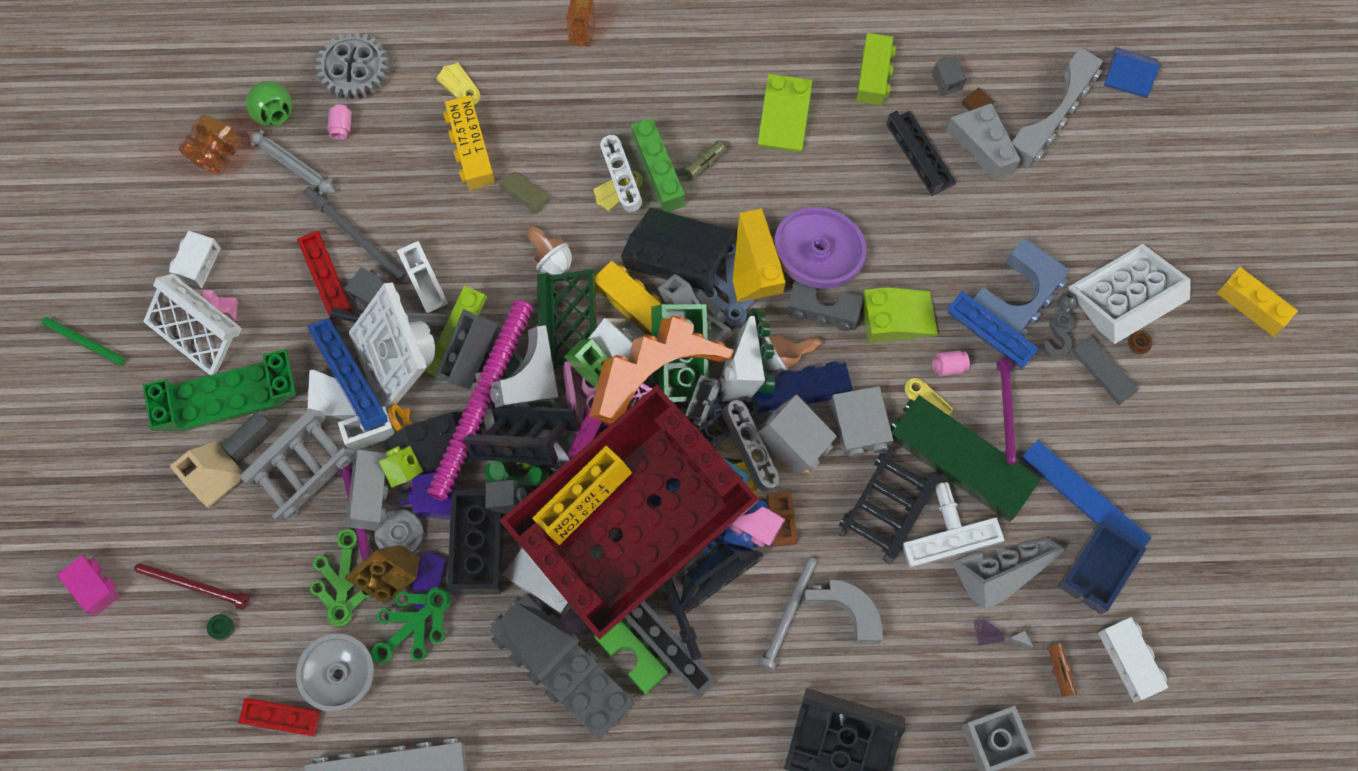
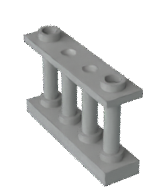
[240,408,356,520]

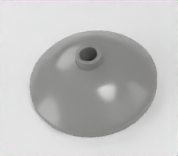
[296,634,374,712]

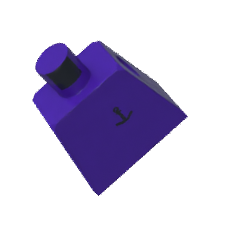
[398,472,455,520]

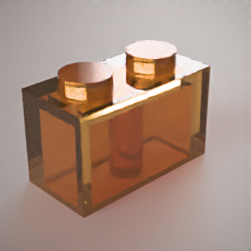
[566,0,595,47]

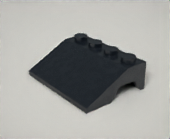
[621,208,735,293]
[784,688,905,771]

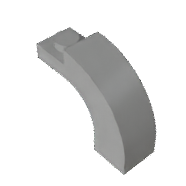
[658,274,733,343]
[803,580,883,644]

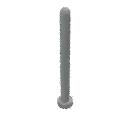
[758,557,816,671]

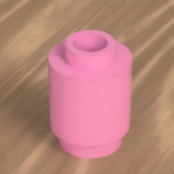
[327,104,352,140]
[932,350,970,377]

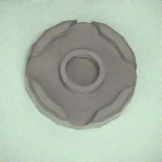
[374,509,424,553]

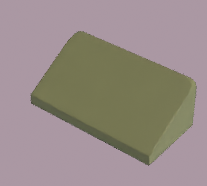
[499,172,550,214]

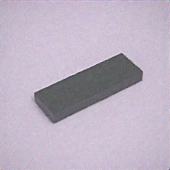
[1072,336,1139,405]

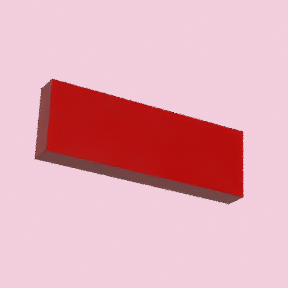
[238,698,321,737]

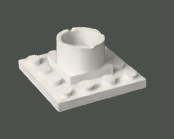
[349,283,435,411]

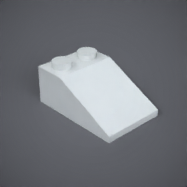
[718,316,765,402]
[588,318,647,358]

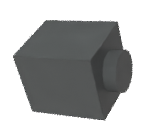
[932,57,967,96]

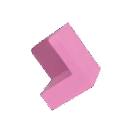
[203,290,238,321]

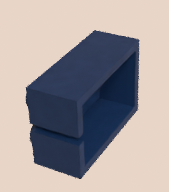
[1058,521,1146,615]

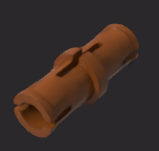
[1047,643,1077,697]

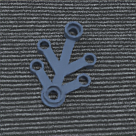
[703,243,756,327]

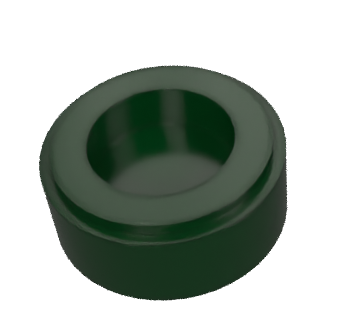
[207,614,235,641]

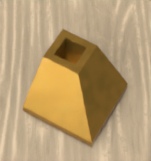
[345,545,420,604]

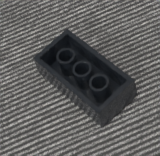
[447,490,504,595]

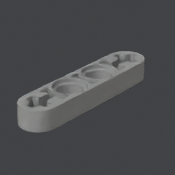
[722,400,779,491]

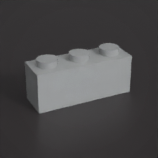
[346,450,388,531]

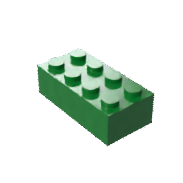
[651,304,709,402]

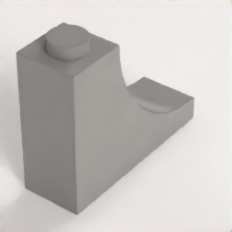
[490,325,558,408]

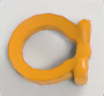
[388,404,413,431]

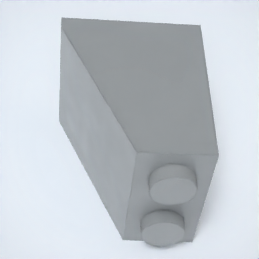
[747,394,837,474]

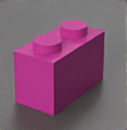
[57,555,120,616]

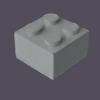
[961,706,1036,771]

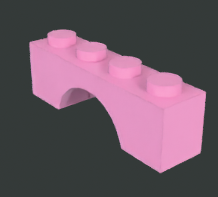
[729,507,786,547]

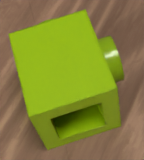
[378,446,423,487]

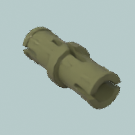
[684,140,726,180]

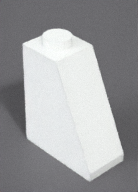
[308,370,356,423]

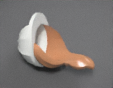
[527,226,572,276]
[764,335,822,372]

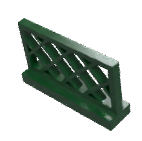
[537,269,597,369]

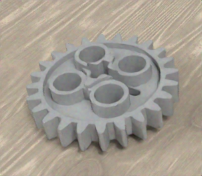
[315,32,389,100]

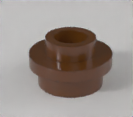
[1128,331,1152,354]

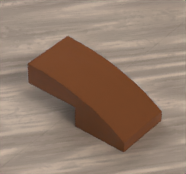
[767,492,797,547]

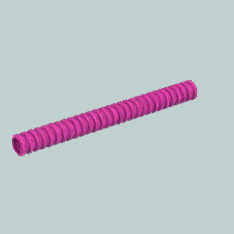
[427,300,533,501]

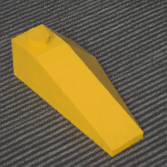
[732,208,785,303]

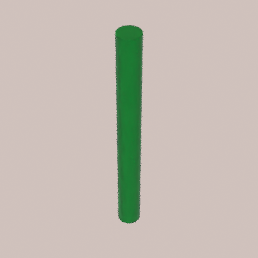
[41,317,126,366]

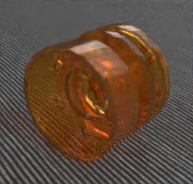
[179,115,242,175]

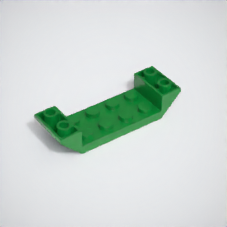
[143,349,296,432]

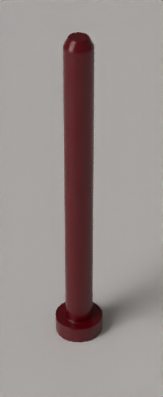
[134,563,250,610]

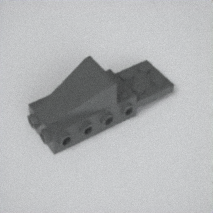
[489,594,635,740]

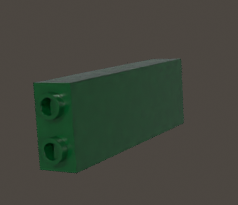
[890,395,1041,522]

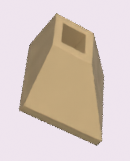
[170,441,243,508]

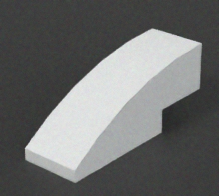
[397,241,448,313]

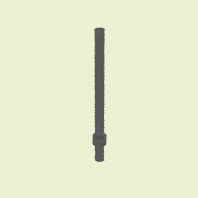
[304,186,406,281]

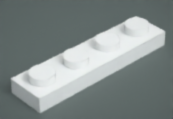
[902,517,1005,568]

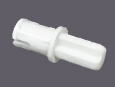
[935,482,962,531]

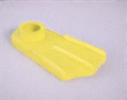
[436,62,481,105]
[593,171,643,212]
[905,378,953,415]

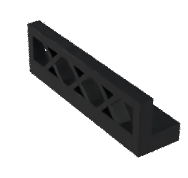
[886,111,956,196]

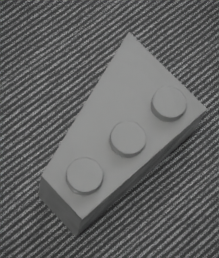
[946,103,1021,180]

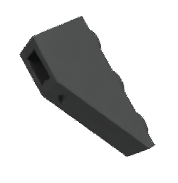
[486,480,534,514]

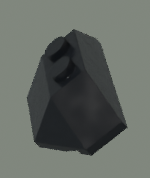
[385,412,482,476]
[681,545,764,614]

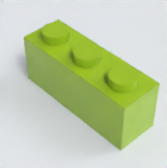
[856,33,896,106]

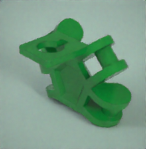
[485,461,551,490]

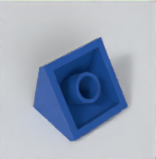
[1104,47,1160,98]

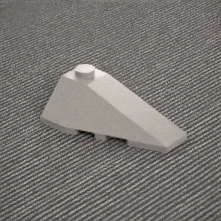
[953,538,1064,609]

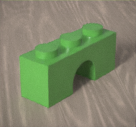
[594,619,668,696]

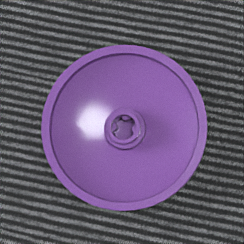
[774,207,867,289]

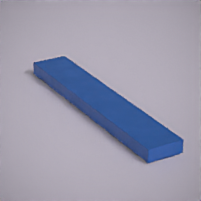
[307,318,388,431]
[1020,440,1151,547]

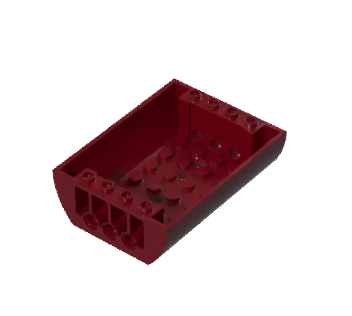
[499,385,759,640]

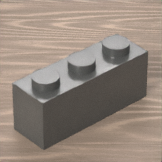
[436,309,498,389]

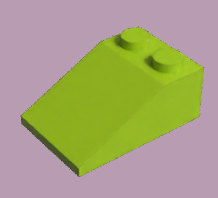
[758,74,813,152]
[862,287,938,344]

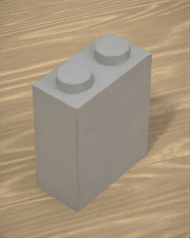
[830,386,893,457]

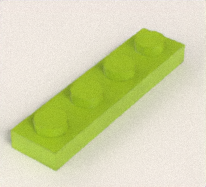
[425,285,487,381]

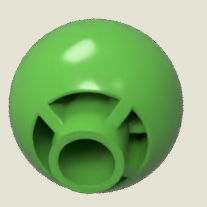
[246,81,292,127]

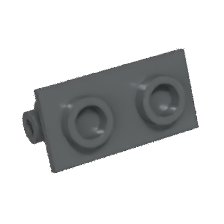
[684,375,721,427]

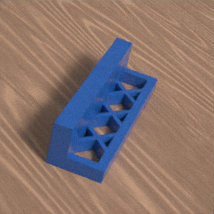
[947,291,1039,370]

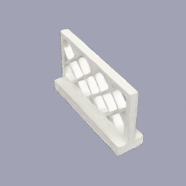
[143,274,242,375]

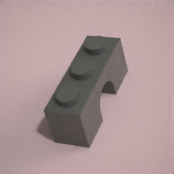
[786,280,863,331]

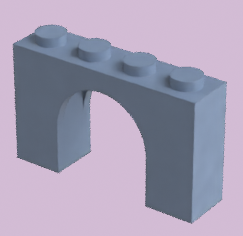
[974,237,1070,336]

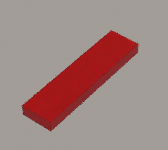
[297,230,353,320]

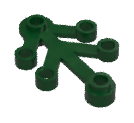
[746,308,775,394]

